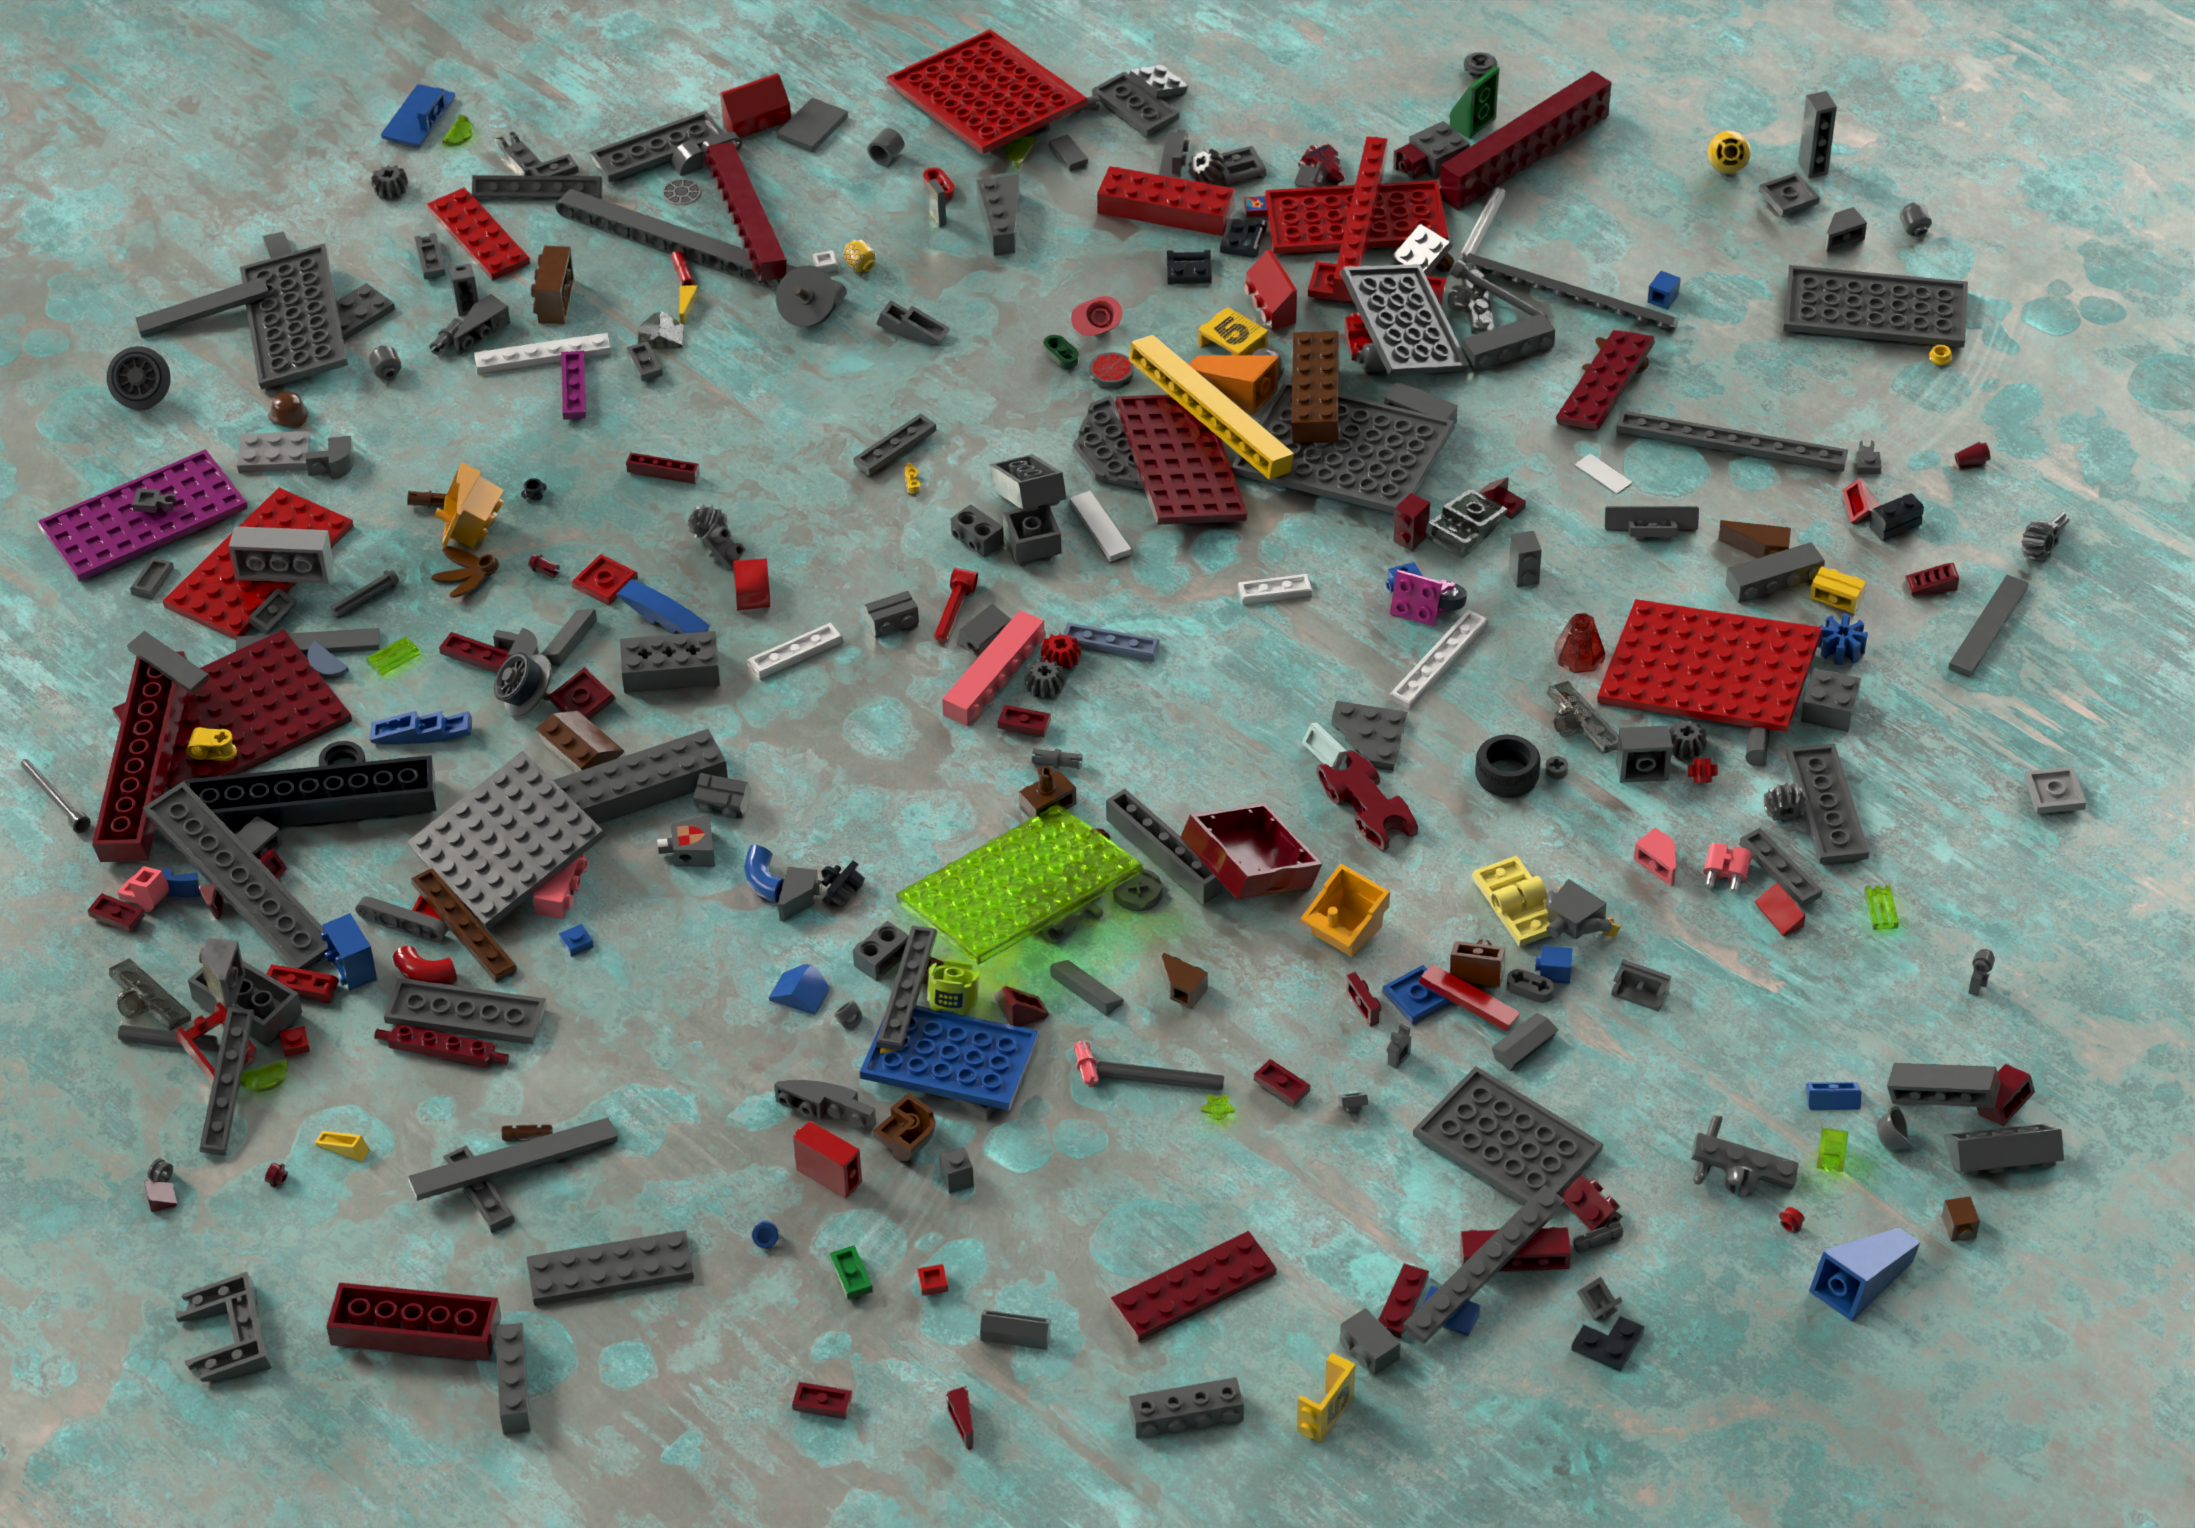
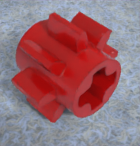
[1687,758,1718,783]

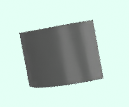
[671,139,703,176]

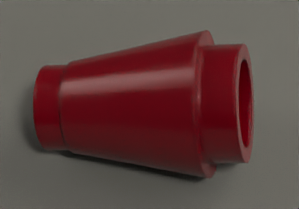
[1954,442,1991,467]

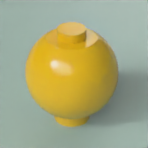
[1707,131,1751,174]

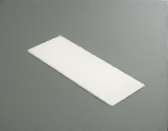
[1575,454,1633,493]

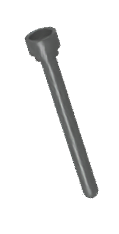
[1450,260,1547,318]
[21,759,91,833]

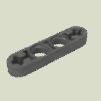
[355,896,448,943]

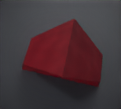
[992,986,1049,1027]

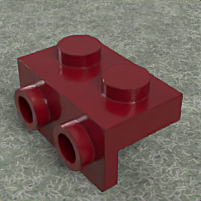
[1560,1175,1623,1231]

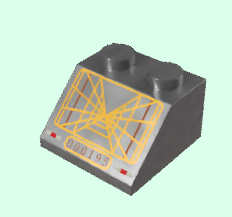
[199,938,245,1010]

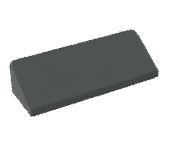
[541,608,597,666]
[1050,960,1124,1016]

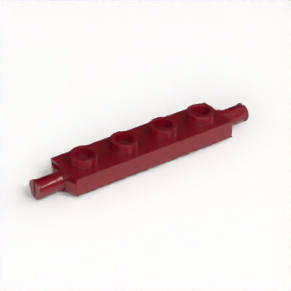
[374,1024,509,1067]

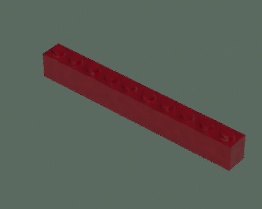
[705,142,787,281]

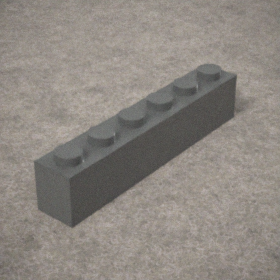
[1106,788,1223,905]

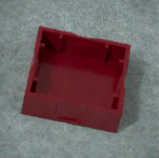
[1180,802,1322,900]

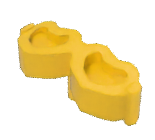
[904,463,921,494]

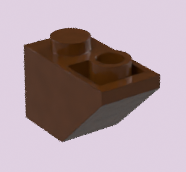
[1161,953,1208,1009]

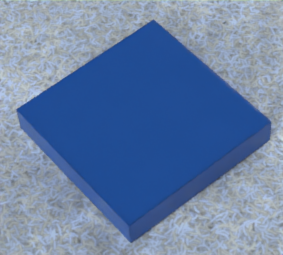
[1382,965,1453,1025]

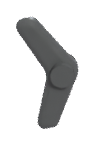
[1693,1114,1723,1185]

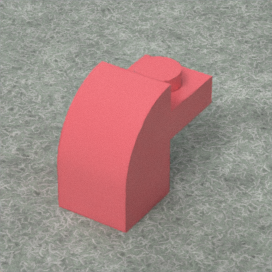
[117,866,169,912]

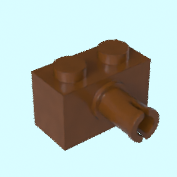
[1019,765,1077,826]
[1450,939,1505,987]

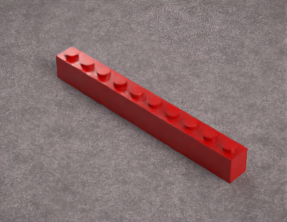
[1333,136,1388,301]

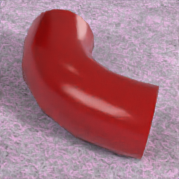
[392,946,457,984]

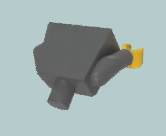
[1546,879,1621,939]

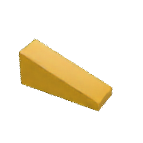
[679,285,699,324]
[315,1131,370,1162]

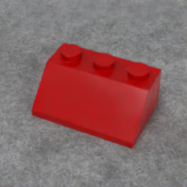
[720,73,791,138]
[1244,249,1297,330]

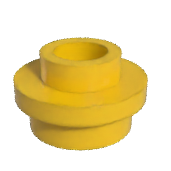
[1929,345,1952,366]

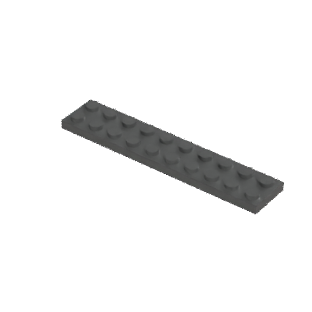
[143,782,328,970]

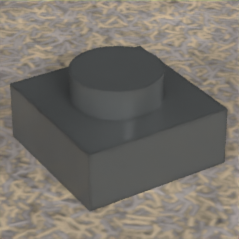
[1338,1092,1368,1111]

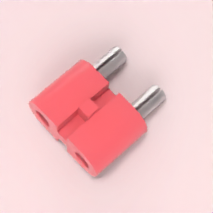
[1703,843,1752,893]

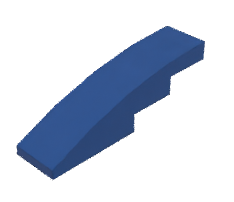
[617,579,710,634]
[370,711,472,744]

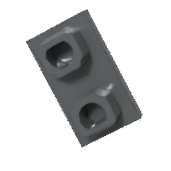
[701,522,746,570]

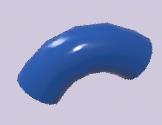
[744,845,784,903]

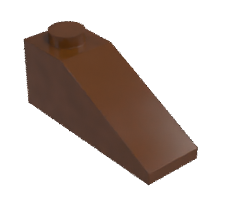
[1718,520,1791,559]

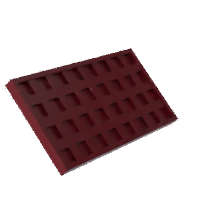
[1115,395,1248,525]

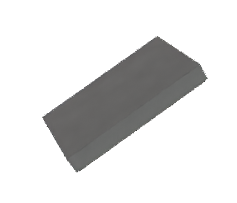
[777,97,848,152]

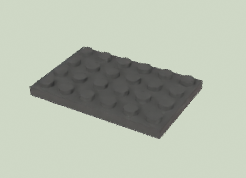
[1340,264,1469,375]
[1413,1066,1603,1205]

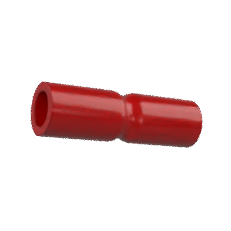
[671,251,694,286]

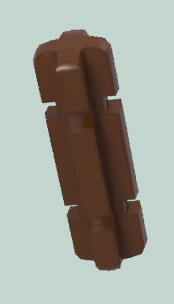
[501,1124,553,1141]

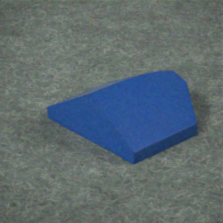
[769,964,830,1015]

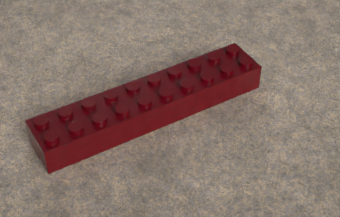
[1440,70,1612,211]
[92,651,187,862]

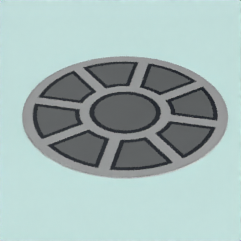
[662,179,701,204]

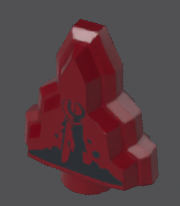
[1298,144,1345,184]

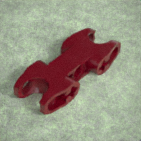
[1317,750,1418,851]

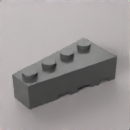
[976,174,1020,256]

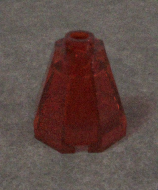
[1554,613,1606,673]

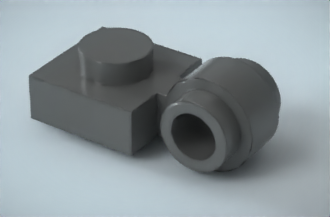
[1968,949,1995,996]

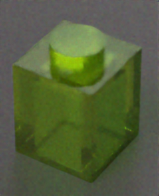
[1816,1128,1848,1172]

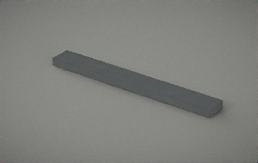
[408,1117,618,1201]

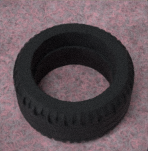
[1475,734,1541,797]

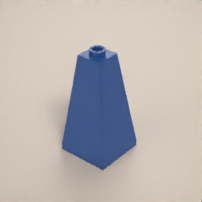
[1809,1228,1920,1321]

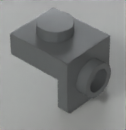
[1576,1277,1623,1320]

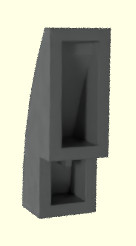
[876,300,950,344]

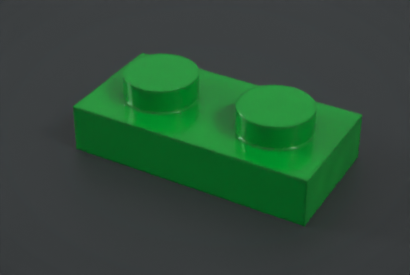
[829,1245,873,1300]

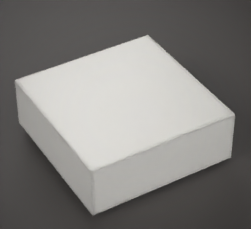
[812,251,838,272]

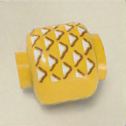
[843,240,876,273]

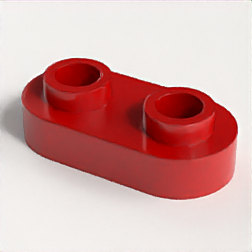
[923,167,955,201]

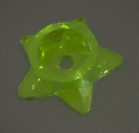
[1201,1094,1235,1121]

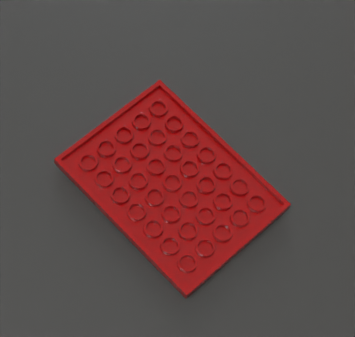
[887,29,1088,154]
[1597,599,1822,733]

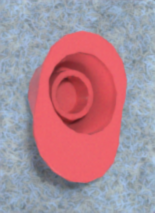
[1071,296,1123,336]

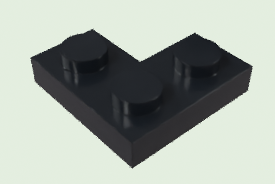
[1571,1316,1645,1372]

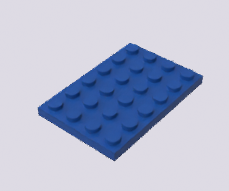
[860,1005,1039,1111]

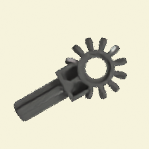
[2021,512,2070,561]

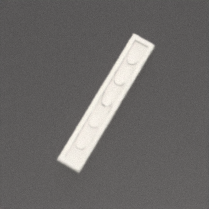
[1389,610,1488,710]

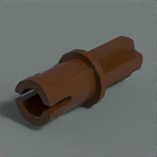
[407,490,447,509]

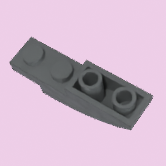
[774,1080,876,1132]

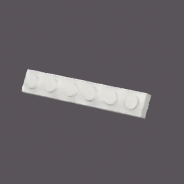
[474,333,611,374]

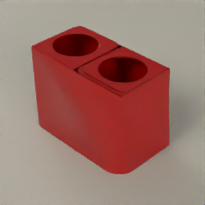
[734,558,771,611]

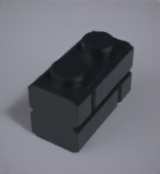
[1869,493,1924,541]

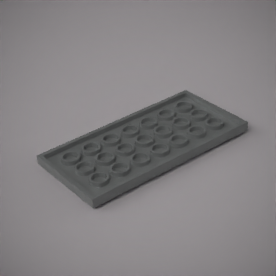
[240,243,348,390]
[1783,265,1968,348]

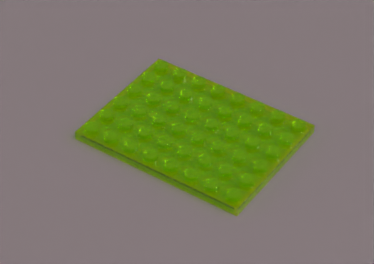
[896,805,1144,965]

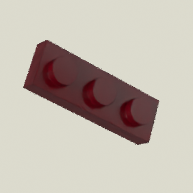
[439,632,509,673]
[1378,1263,1429,1339]

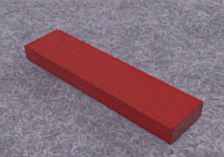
[1419,964,1521,1032]

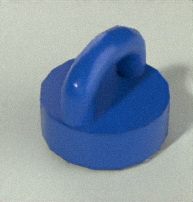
[752,1220,779,1248]

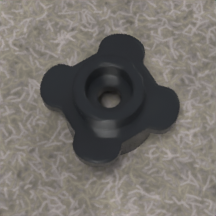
[521,478,547,500]

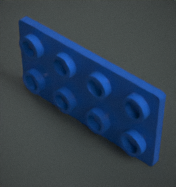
[381,84,456,147]

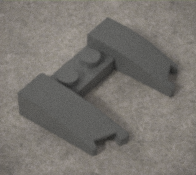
[175,1272,272,1382]

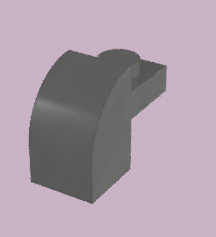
[305,436,354,479]
[493,628,539,657]

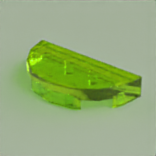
[443,114,474,147]
[1006,136,1036,169]
[240,1058,289,1092]

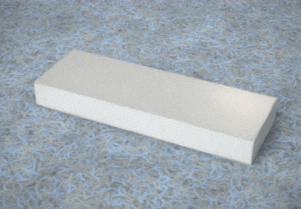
[1238,574,1312,605]

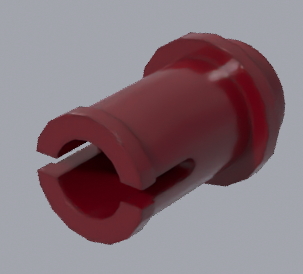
[528,554,560,579]

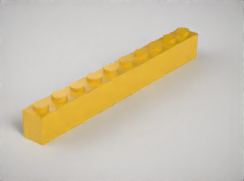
[1129,335,1294,480]

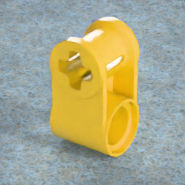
[186,727,237,762]

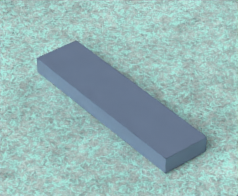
[1063,622,1160,662]

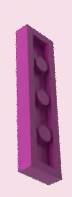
[561,350,586,420]

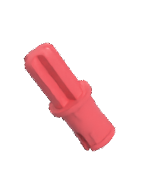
[1074,1041,1099,1087]

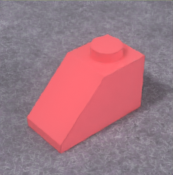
[1634,827,1676,886]

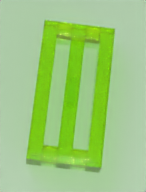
[366,636,420,677]
[1864,885,1899,930]

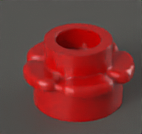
[1779,1207,1805,1232]

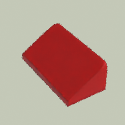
[1755,883,1805,936]

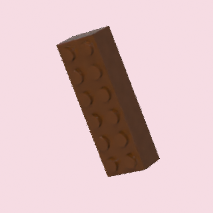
[1291,331,1340,443]

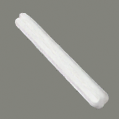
[1461,187,1505,260]

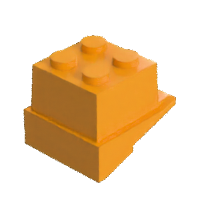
[434,462,504,548]
[1300,863,1390,957]

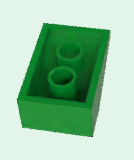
[1449,66,1499,139]

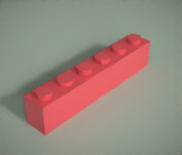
[942,610,1046,726]

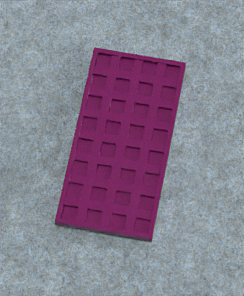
[38,449,248,582]

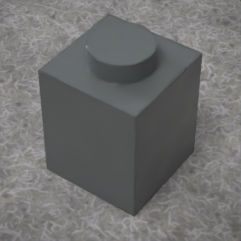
[939,1147,974,1193]

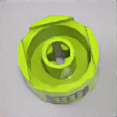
[927,960,979,1015]

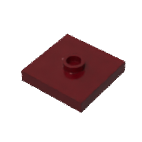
[548,667,616,720]

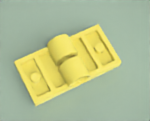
[1472,855,1550,947]

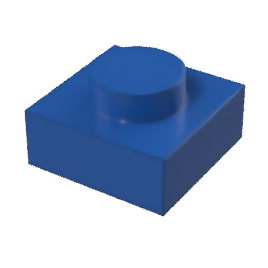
[559,924,594,956]

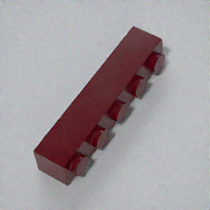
[626,452,700,484]

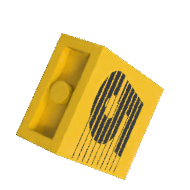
[1198,307,1268,355]
[1297,1353,1356,1443]

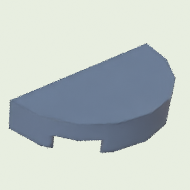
[307,641,349,678]

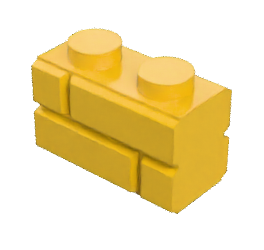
[1810,566,1866,614]

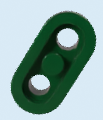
[1043,335,1079,369]

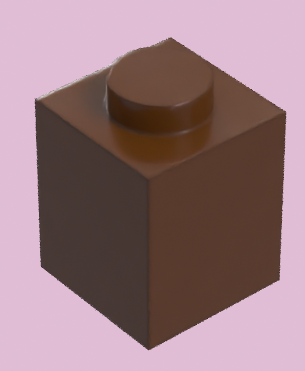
[1942,1196,1980,1242]

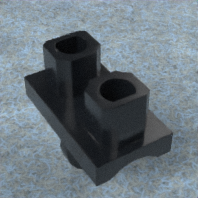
[821,860,866,907]

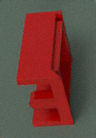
[176,1002,256,1085]

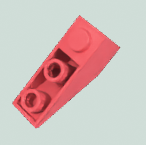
[533,854,588,919]

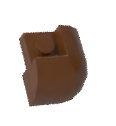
[873,1093,936,1161]

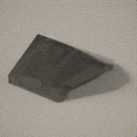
[638,312,684,349]

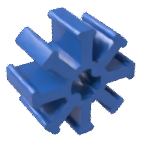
[1818,614,1868,665]

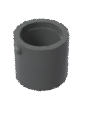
[867,128,905,166]

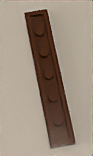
[411,868,517,982]

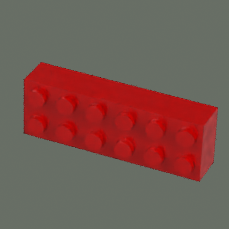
[1097,166,1235,236]

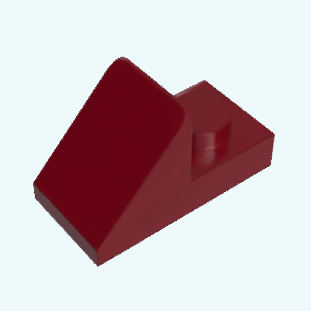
[1475,477,1526,519]

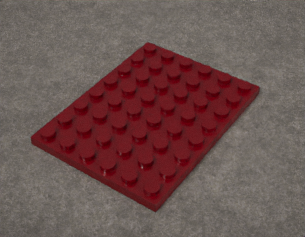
[112,629,352,790]

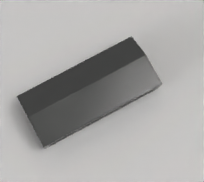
[1492,1013,1559,1071]
[980,1310,1051,1350]

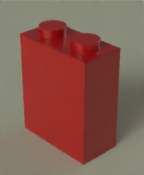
[793,1120,862,1199]

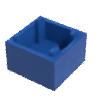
[321,913,377,991]

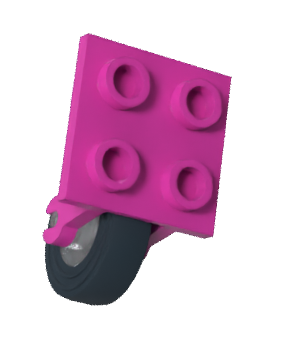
[1390,570,1467,626]

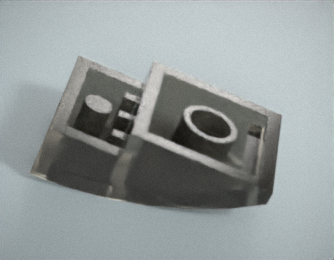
[1425,489,1508,559]

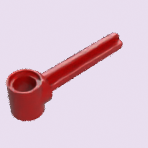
[934,567,978,643]

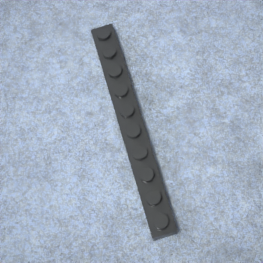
[1466,253,1680,329]
[1616,410,1849,472]

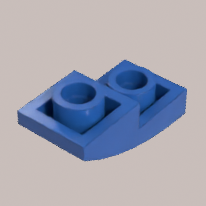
[159,868,201,897]

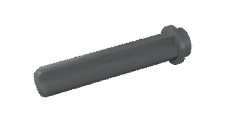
[331,570,399,617]

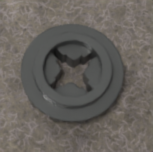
[1464,52,1497,77]

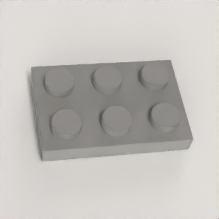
[237,431,311,472]

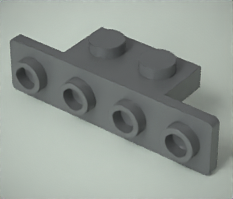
[1159,129,1190,178]
[1604,506,1699,540]

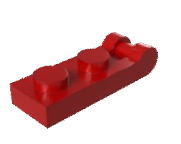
[267,964,339,1003]

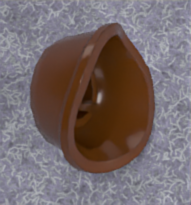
[268,392,308,426]

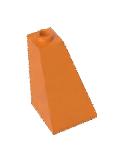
[1188,355,1278,416]

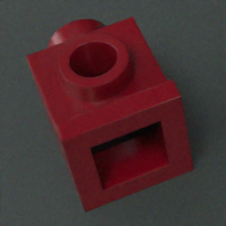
[1393,143,1427,179]

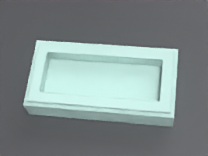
[1302,723,1347,770]

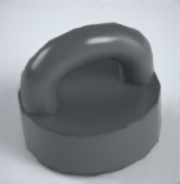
[834,1001,862,1029]

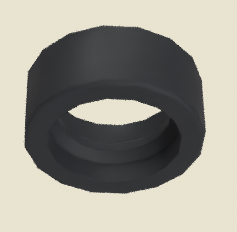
[318,741,366,766]

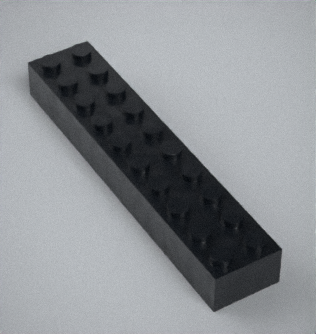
[185,755,437,832]

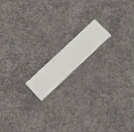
[1070,490,1131,562]
[747,623,843,680]

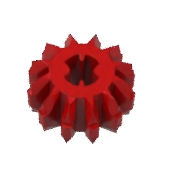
[1040,632,1081,670]

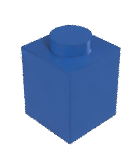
[1647,271,1681,310]
[1535,946,1573,984]

